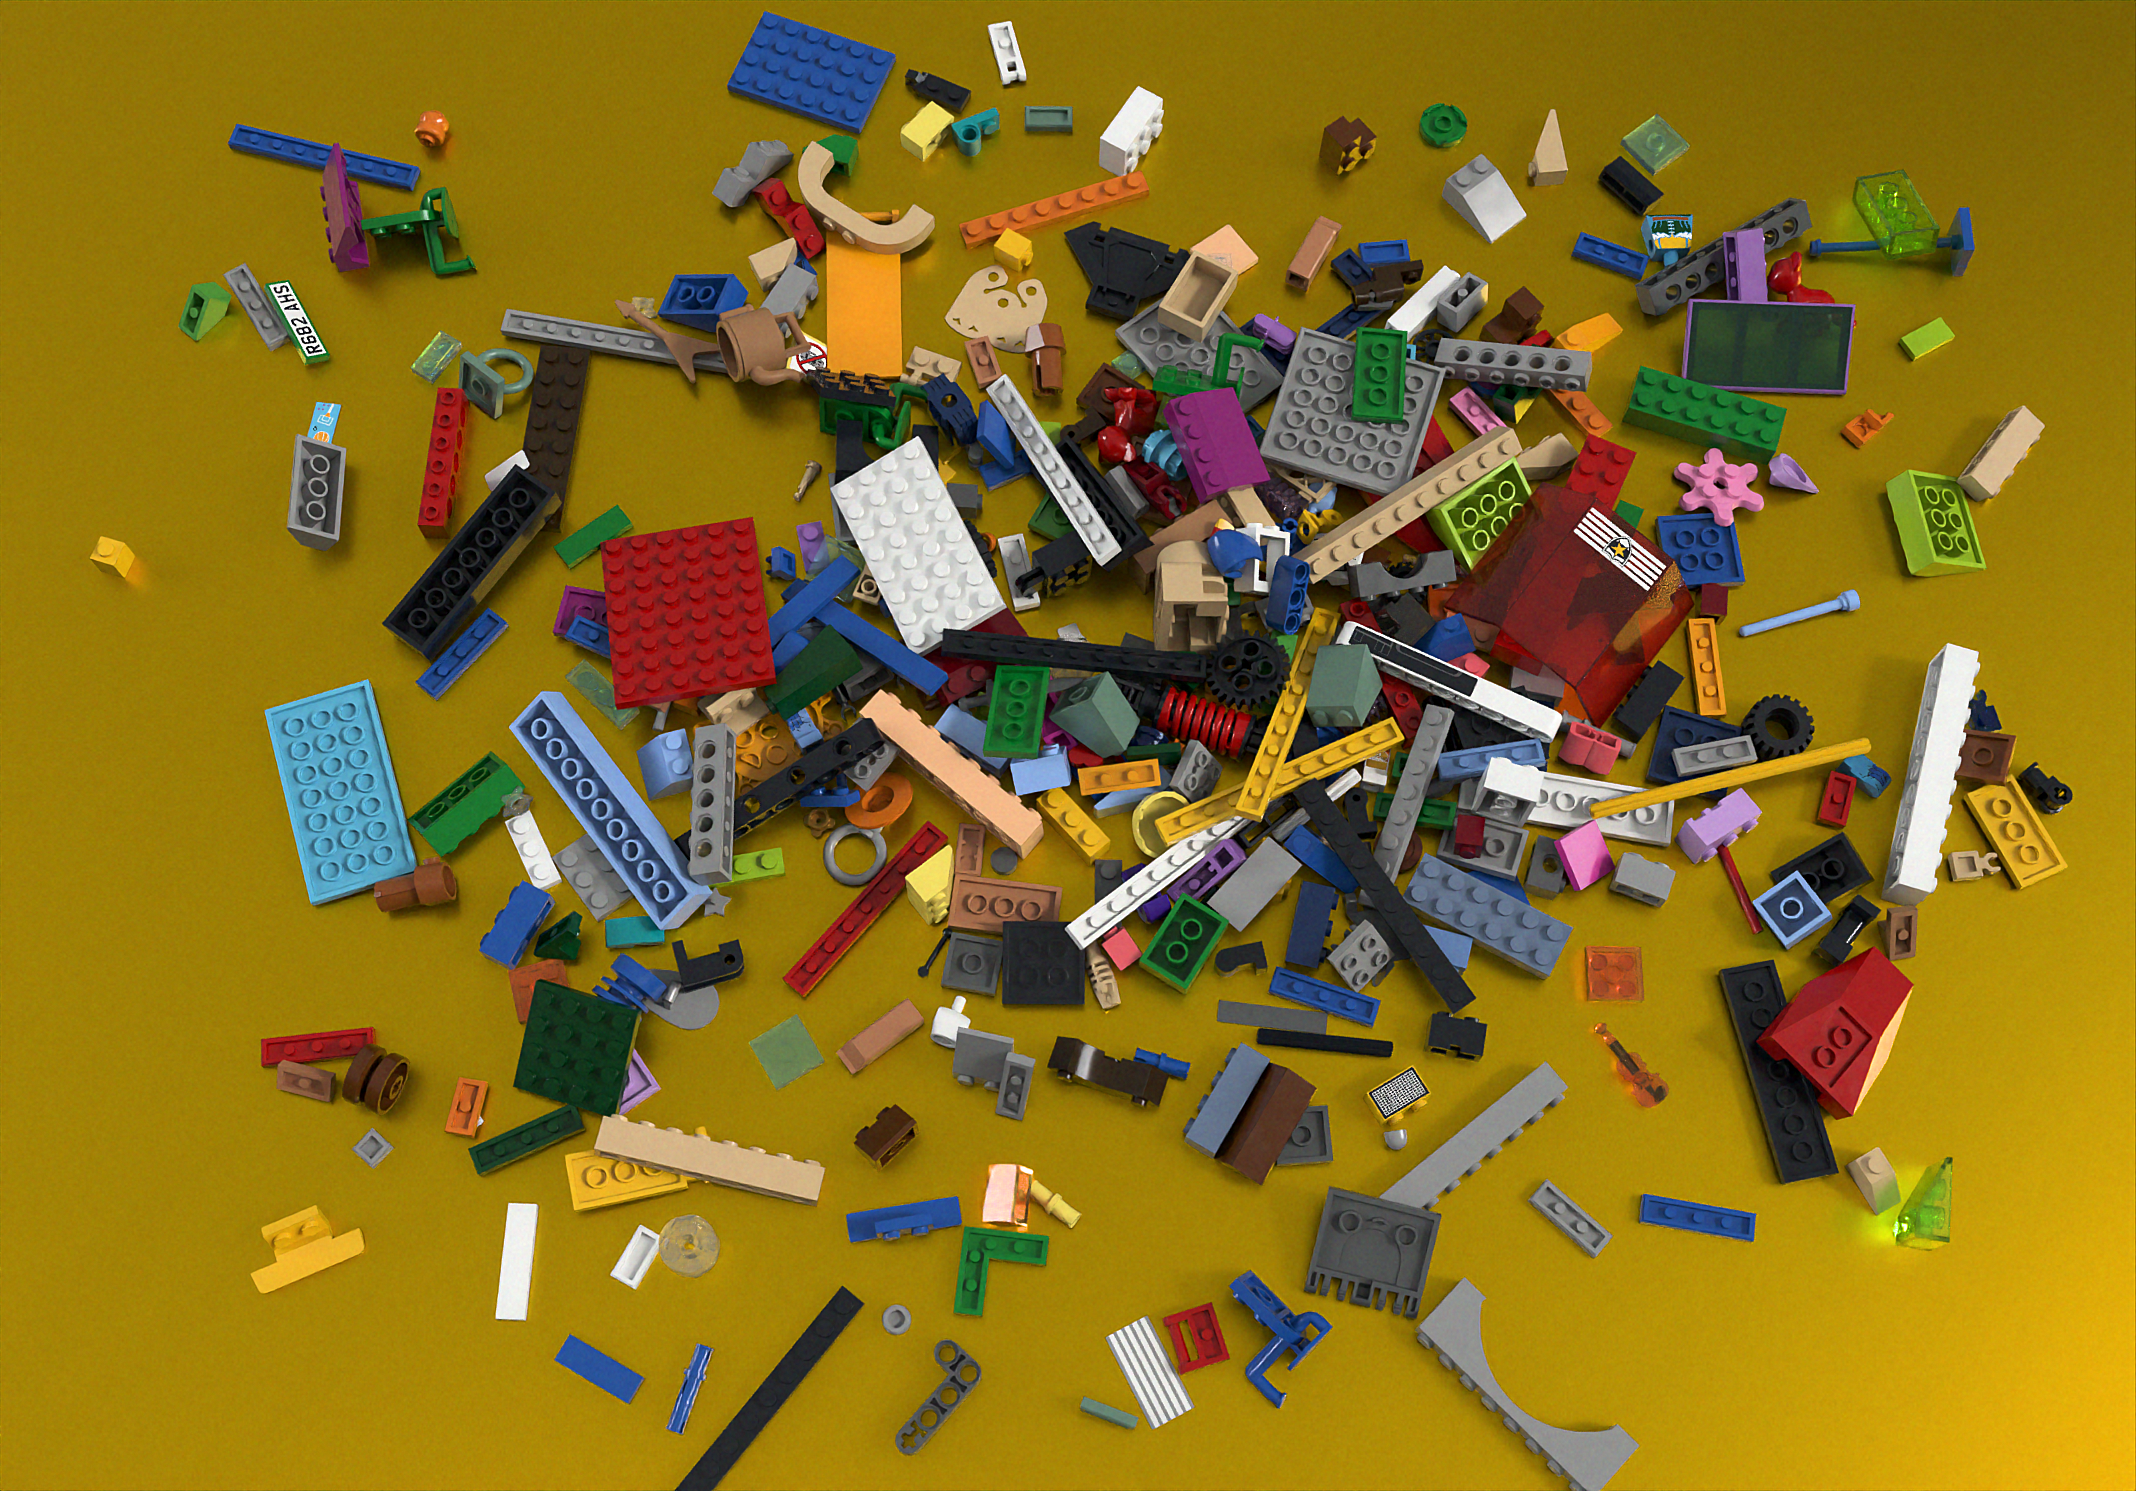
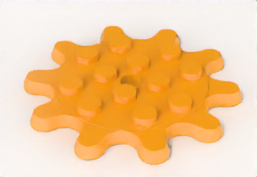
[693,686,845,797]

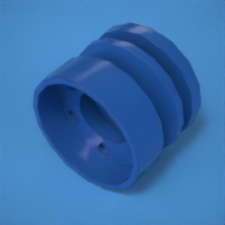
[592,953,667,1022]

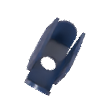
[920,373,978,446]

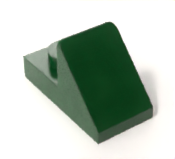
[533,911,582,960]

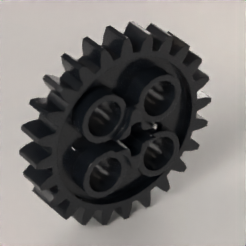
[1206,630,1291,711]

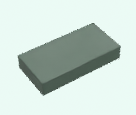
[1025,106,1072,132]
[1080,1397,1139,1430]

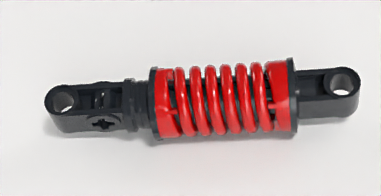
[1098,673,1289,763]

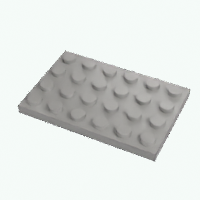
[1115,296,1284,415]

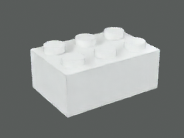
[1099,86,1164,177]
[1470,757,1545,828]

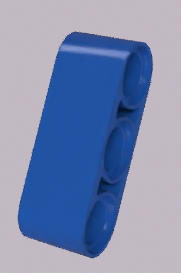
[1265,555,1310,635]

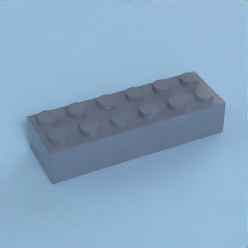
[1403,853,1573,980]

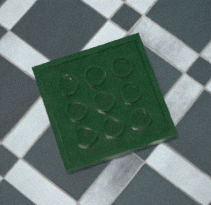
[513,979,642,1117]

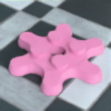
[1674,448,1764,527]

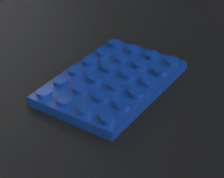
[727,11,896,134]

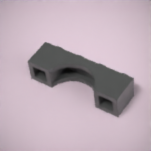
[1346,550,1457,602]

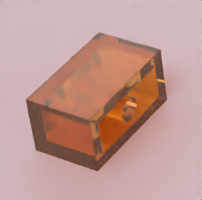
[983,1164,1033,1227]

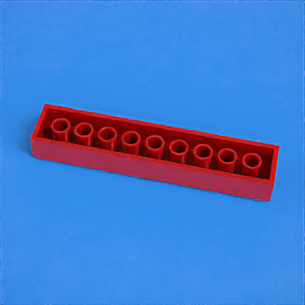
[1489,433,1637,676]

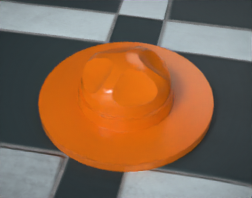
[844,772,913,829]

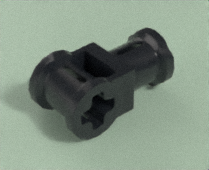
[2018,762,2073,815]

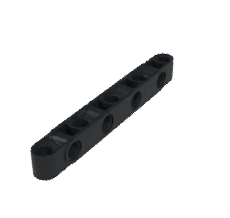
[674,718,886,861]

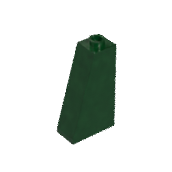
[763,624,864,721]

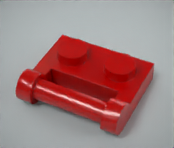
[1162,1302,1230,1375]

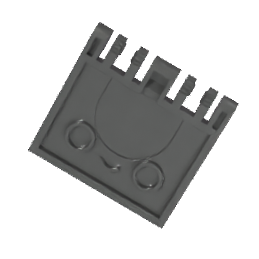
[1304,1186,1441,1319]

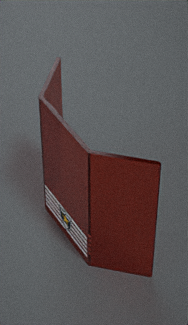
[1443,482,1695,729]

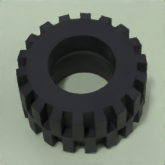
[1740,694,1815,763]

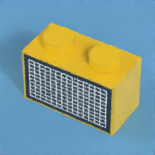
[1363,1065,1431,1126]

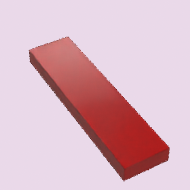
[261,1027,376,1068]

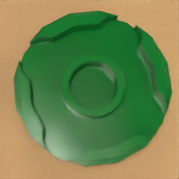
[1419,103,1467,148]

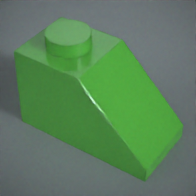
[178,282,232,341]

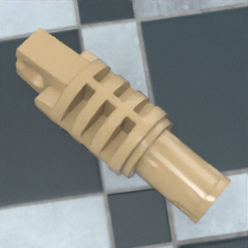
[1085,939,1121,1009]

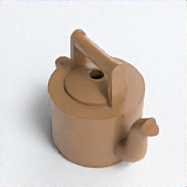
[716,304,811,386]

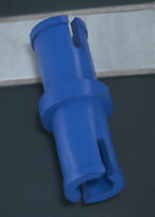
[1133,1047,1190,1080]

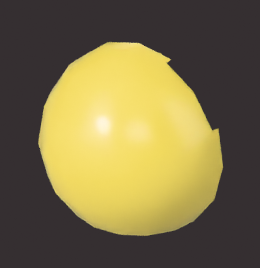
[1132,791,1190,859]

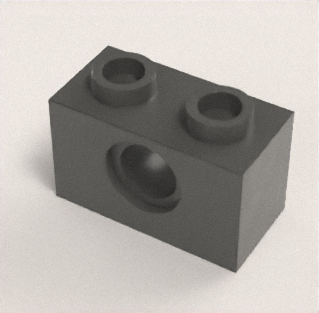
[1522,835,1566,901]

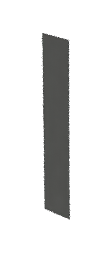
[1217,1000,1328,1034]

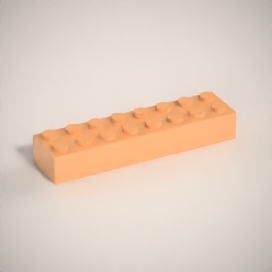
[859,689,1044,859]

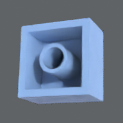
[1010,743,1072,796]
[1752,871,1833,950]

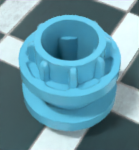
[1142,429,1188,481]

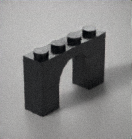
[834,419,939,484]

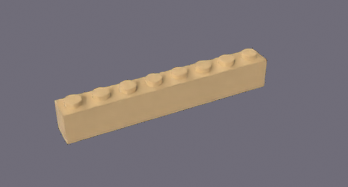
[594,1114,825,1206]

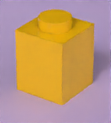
[994,228,1033,272]
[90,536,135,578]

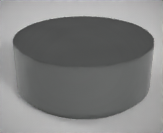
[991,847,1018,875]

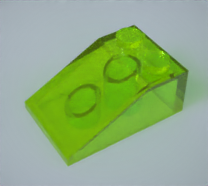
[1892,1157,1953,1251]

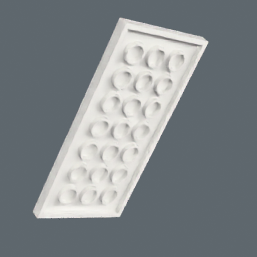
[830,436,1007,657]

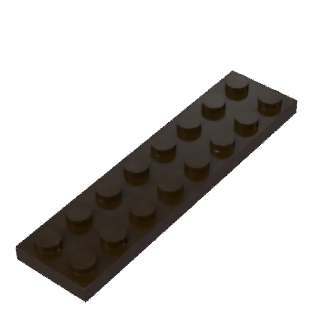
[522,345,592,533]

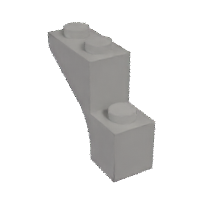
[712,140,794,207]

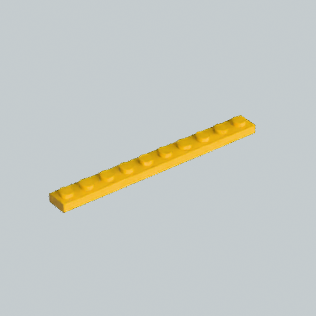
[1235,607,1341,823]
[1155,717,1405,847]

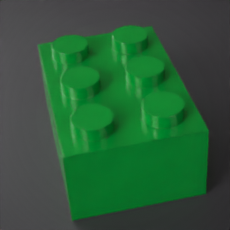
[1139,892,1229,995]

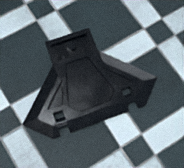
[1064,221,1190,322]

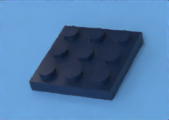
[1645,705,1742,801]

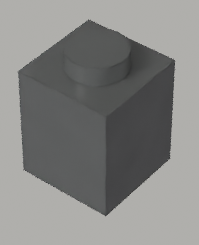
[947,483,983,519]

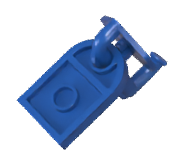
[1229,1270,1333,1409]

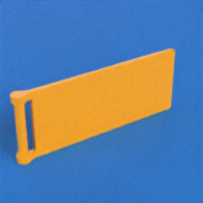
[826,209,902,379]

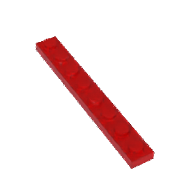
[783,821,948,998]

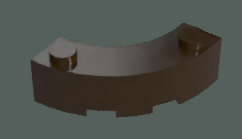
[1047,1036,1169,1108]

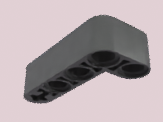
[895,1339,982,1456]

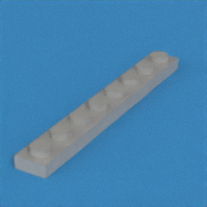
[1357,704,1454,909]

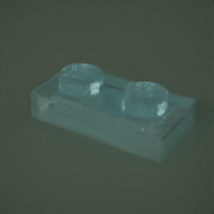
[410,330,463,384]

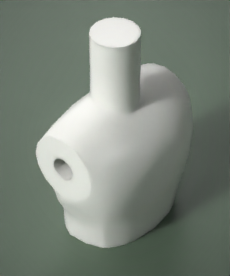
[930,996,971,1048]

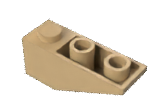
[1516,432,1579,480]

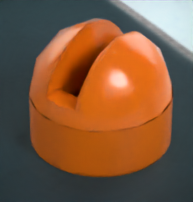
[980,532,997,552]

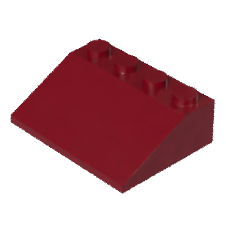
[923,604,1029,708]

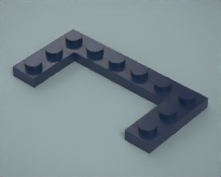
[1239,248,1396,377]

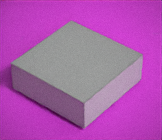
[352,1128,394,1169]

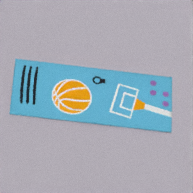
[307,402,341,444]

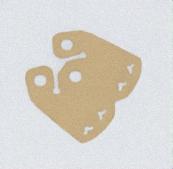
[945,265,1047,353]

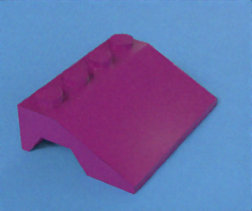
[320,143,370,272]
[1163,387,1271,504]

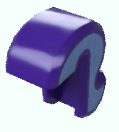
[1121,863,1172,924]

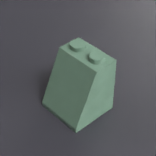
[1306,644,1383,727]
[1049,671,1140,758]

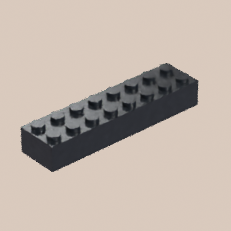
[382,464,562,662]

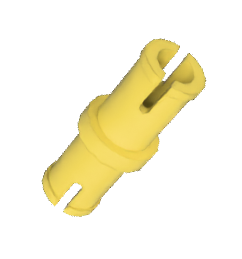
[1026,1180,1081,1228]

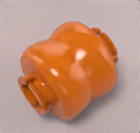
[414,110,449,147]

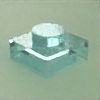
[1111,349,1146,379]

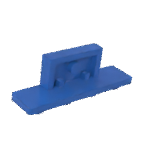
[846,1196,962,1243]

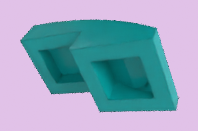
[605,916,665,948]

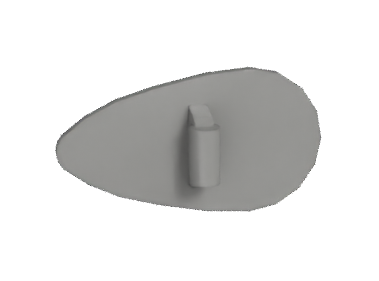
[642,969,720,1030]

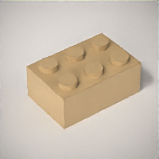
[1157,250,1238,343]

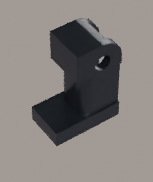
[1813,894,1881,967]
[672,939,744,994]

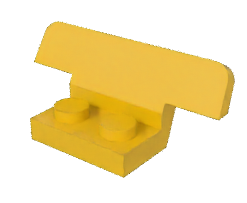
[250,1205,365,1293]

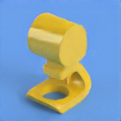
[1296,509,1344,544]

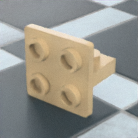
[697,687,770,737]

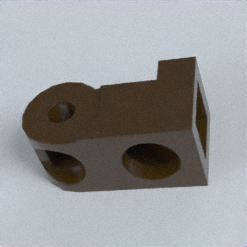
[1060,406,1107,449]

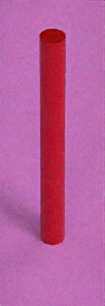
[1717,844,1764,934]

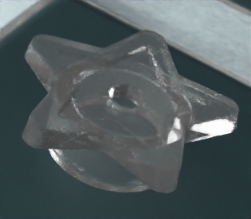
[631,296,657,325]
[501,786,533,817]

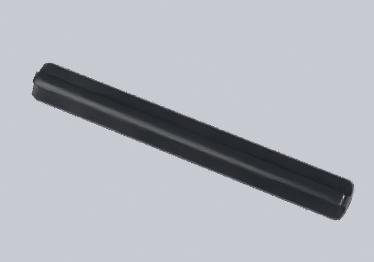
[1256,1028,1393,1057]

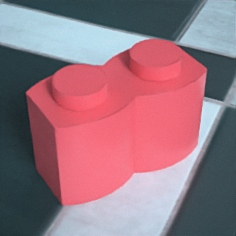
[1558,721,1622,775]

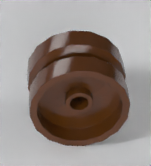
[342,1043,410,1115]

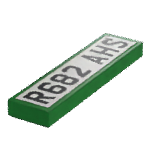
[264,280,330,365]

